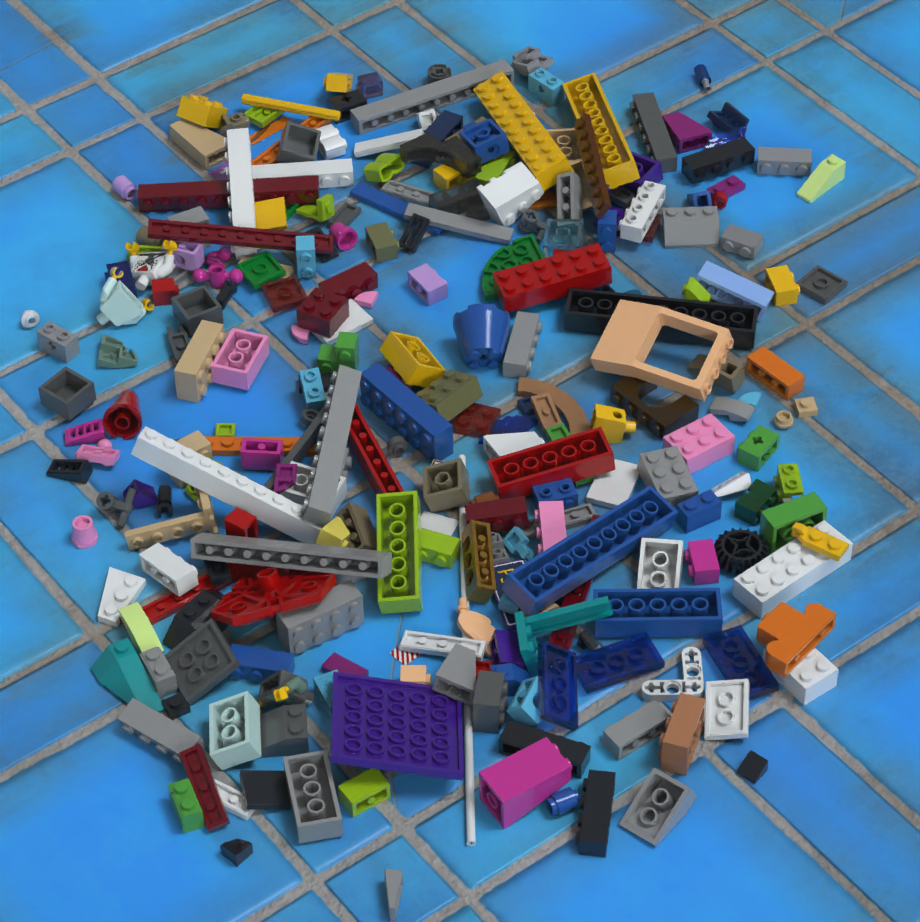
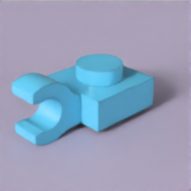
[503,526,536,560]

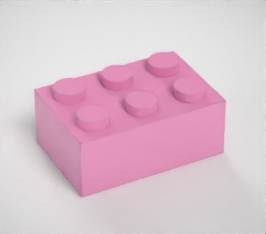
[211,328,270,390]
[662,413,735,474]

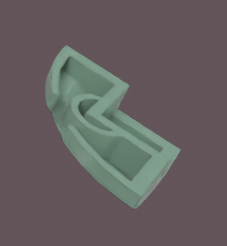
[97,334,138,368]

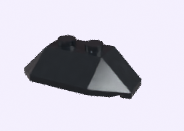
[163,590,229,649]

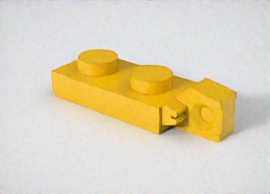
[791,522,849,562]

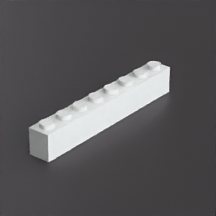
[224,128,258,260]

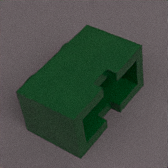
[734,479,778,526]

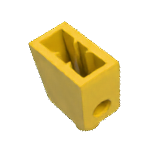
[589,404,636,444]

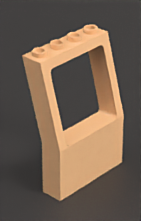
[590,299,734,402]

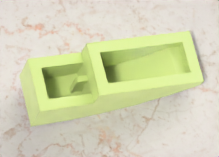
[118,602,164,654]

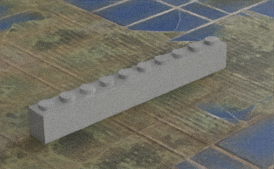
[350,59,514,135]
[301,365,362,526]
[190,532,392,579]

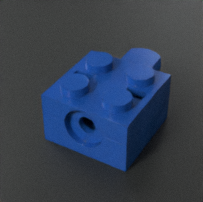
[459,118,510,165]

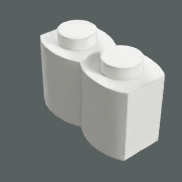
[316,124,347,160]

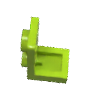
[296,194,335,222]

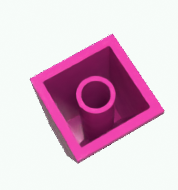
[479,737,572,829]

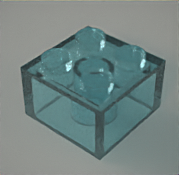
[542,219,586,258]

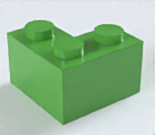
[317,331,360,374]

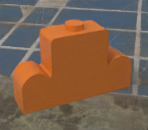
[756,602,836,678]

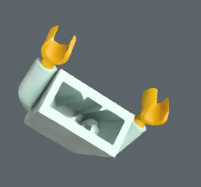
[96,267,154,326]

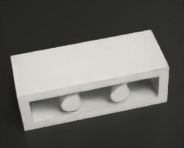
[138,543,199,597]

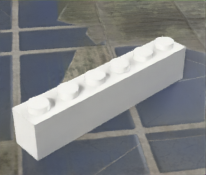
[252,158,354,188]

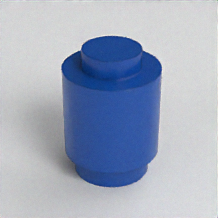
[545,787,580,816]

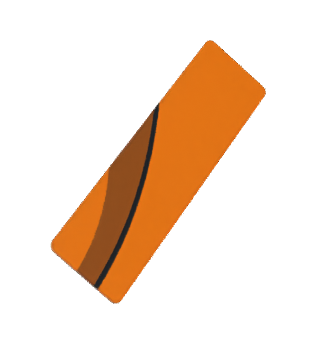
[250,116,293,145]

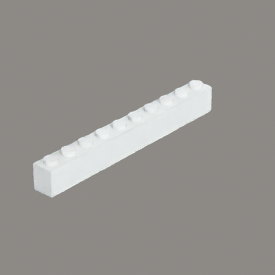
[131,426,324,544]

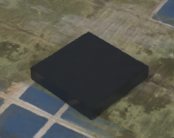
[239,770,291,810]

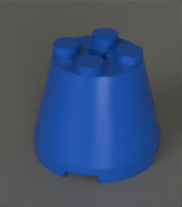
[453,303,510,370]

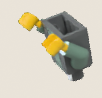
[257,669,314,714]

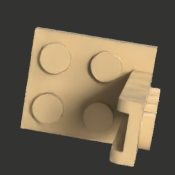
[125,487,219,550]

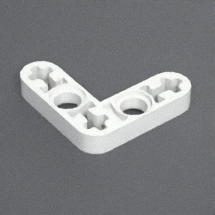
[641,647,704,702]

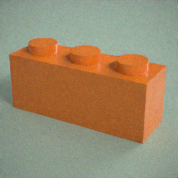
[746,346,805,401]

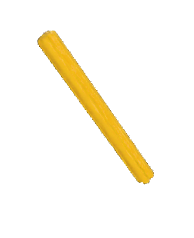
[241,94,341,121]

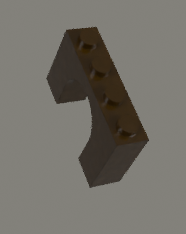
[610,376,699,439]

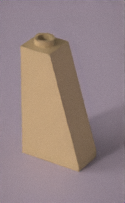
[169,119,228,170]

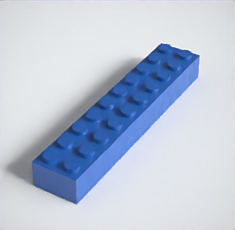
[501,485,678,616]

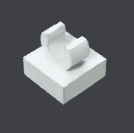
[416,108,436,130]

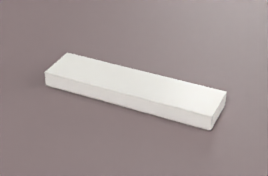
[354,128,424,158]
[399,630,487,662]

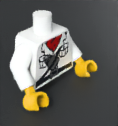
[125,240,177,291]

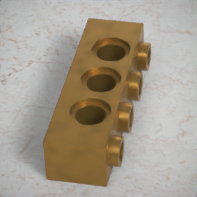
[461,520,496,604]

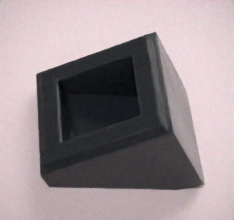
[737,750,768,784]

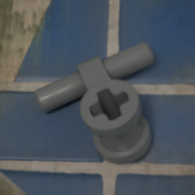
[518,209,554,244]
[96,488,136,528]

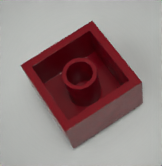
[296,287,349,338]

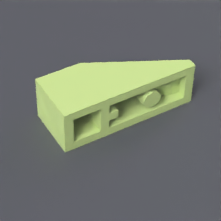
[796,154,846,204]

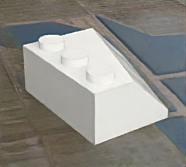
[476,162,544,227]

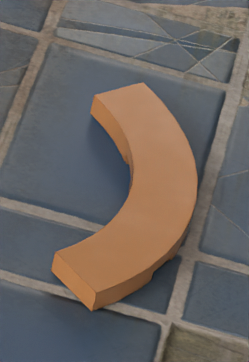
[517,377,590,435]

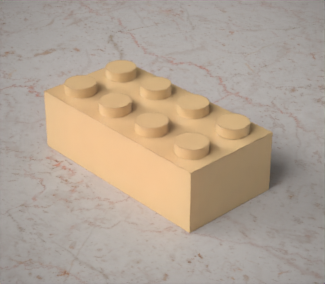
[174,320,226,403]

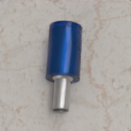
[694,64,711,91]

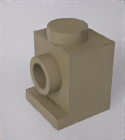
[222,112,250,129]

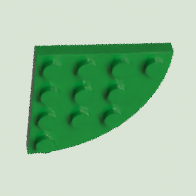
[482,234,545,301]

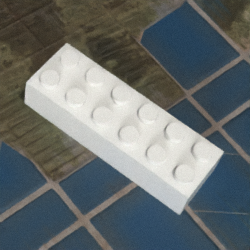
[732,520,853,619]

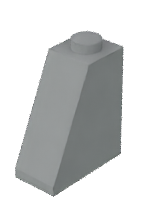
[432,643,476,706]

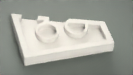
[98,567,147,627]

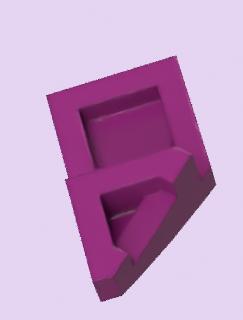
[274,464,298,494]

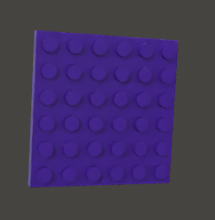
[330,672,464,780]

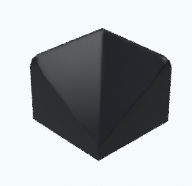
[220,839,253,866]

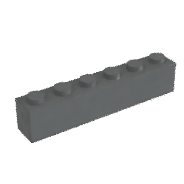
[630,92,677,173]

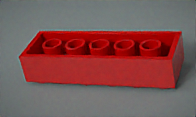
[492,243,612,313]
[486,426,615,499]

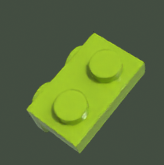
[773,463,804,504]

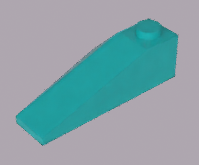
[91,638,165,713]

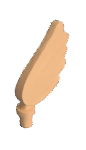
[457,597,496,658]

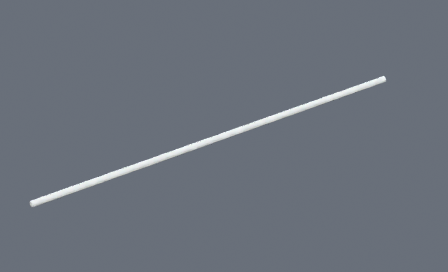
[458,454,476,846]

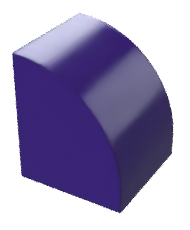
[123,479,157,509]

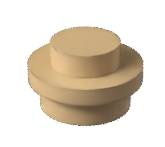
[774,410,794,428]

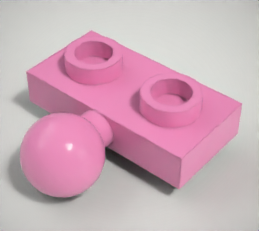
[76,439,120,466]

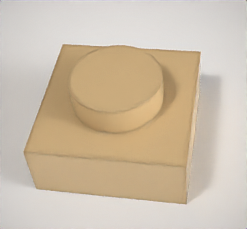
[794,397,818,418]

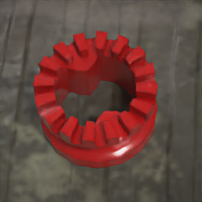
[711,191,728,210]

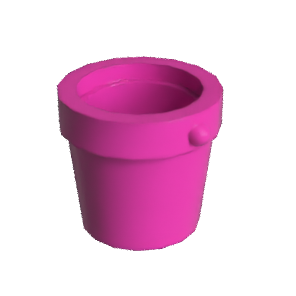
[329,222,358,251]

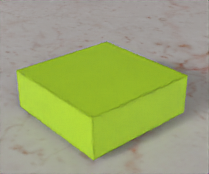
[215,423,236,437]

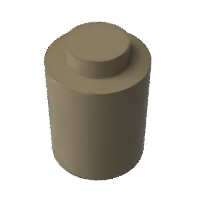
[136,225,164,246]

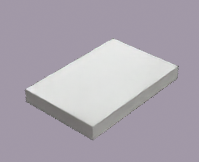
[312,299,373,345]
[586,459,640,509]
[704,679,750,741]

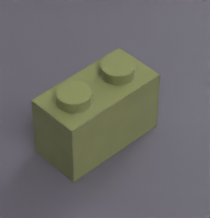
[365,222,400,263]

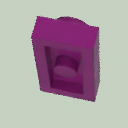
[707,175,746,201]

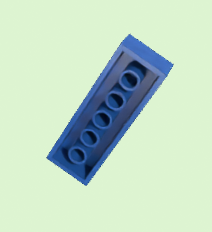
[360,363,453,461]
[593,588,723,638]

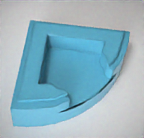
[738,392,762,410]

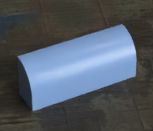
[696,261,775,321]

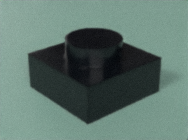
[161,692,191,720]

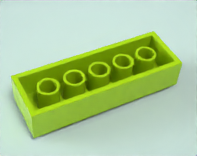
[376,491,423,614]

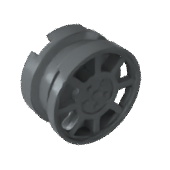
[427,64,451,84]

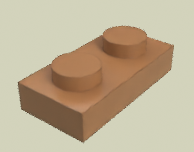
[530,392,562,433]

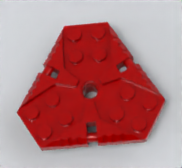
[210,566,337,627]

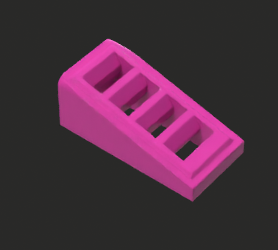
[65,419,105,446]

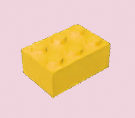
[379,331,446,389]

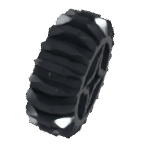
[714,527,769,576]

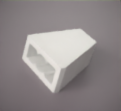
[483,431,545,459]

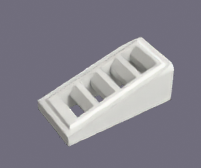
[711,471,751,497]

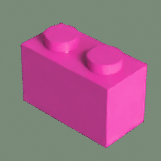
[240,438,284,471]
[684,539,720,586]

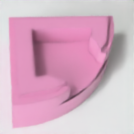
[354,291,378,309]
[291,325,311,344]

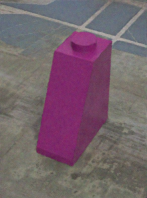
[662,112,712,154]

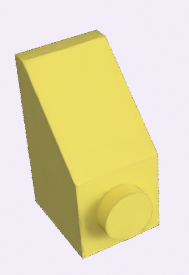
[315,516,350,547]

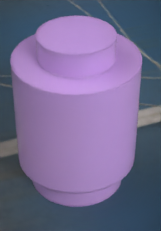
[112,175,138,201]

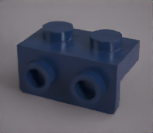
[707,102,749,136]

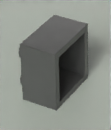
[276,121,321,163]
[171,285,223,336]
[39,366,96,421]
[472,670,508,734]

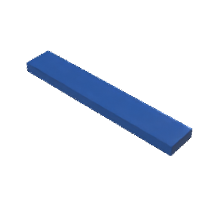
[350,182,445,236]

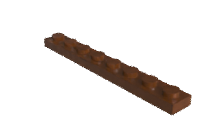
[575,113,611,219]

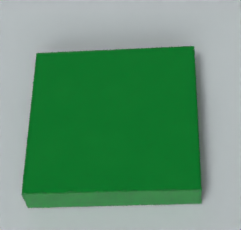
[235,251,286,291]

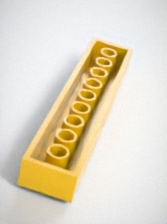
[473,71,574,191]
[562,72,640,189]

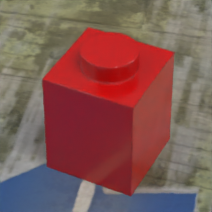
[152,278,179,306]

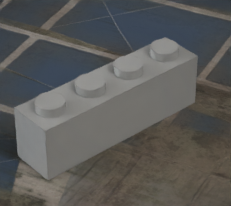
[503,311,543,379]
[118,698,206,765]

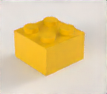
[176,94,228,129]

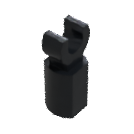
[216,280,238,310]
[157,485,173,518]

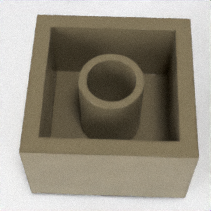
[423,458,470,512]

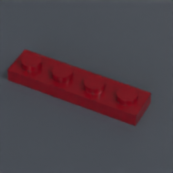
[179,744,230,833]

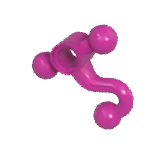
[192,247,243,288]

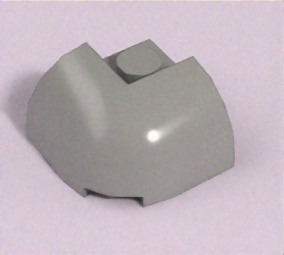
[512,46,554,77]

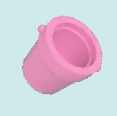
[71,515,98,549]

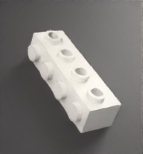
[618,180,666,243]

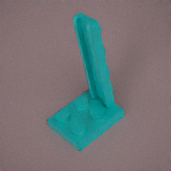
[515,596,613,677]

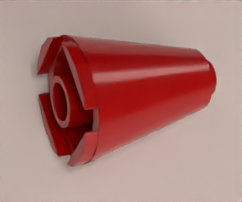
[103,390,142,439]

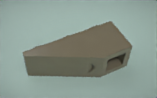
[687,354,745,393]

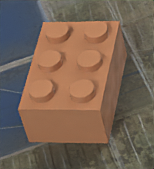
[658,693,706,776]

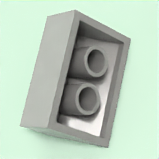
[662,206,720,249]

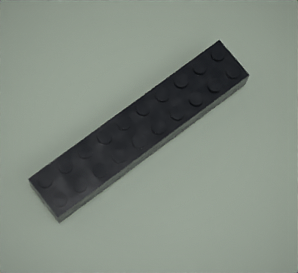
[564,288,758,349]

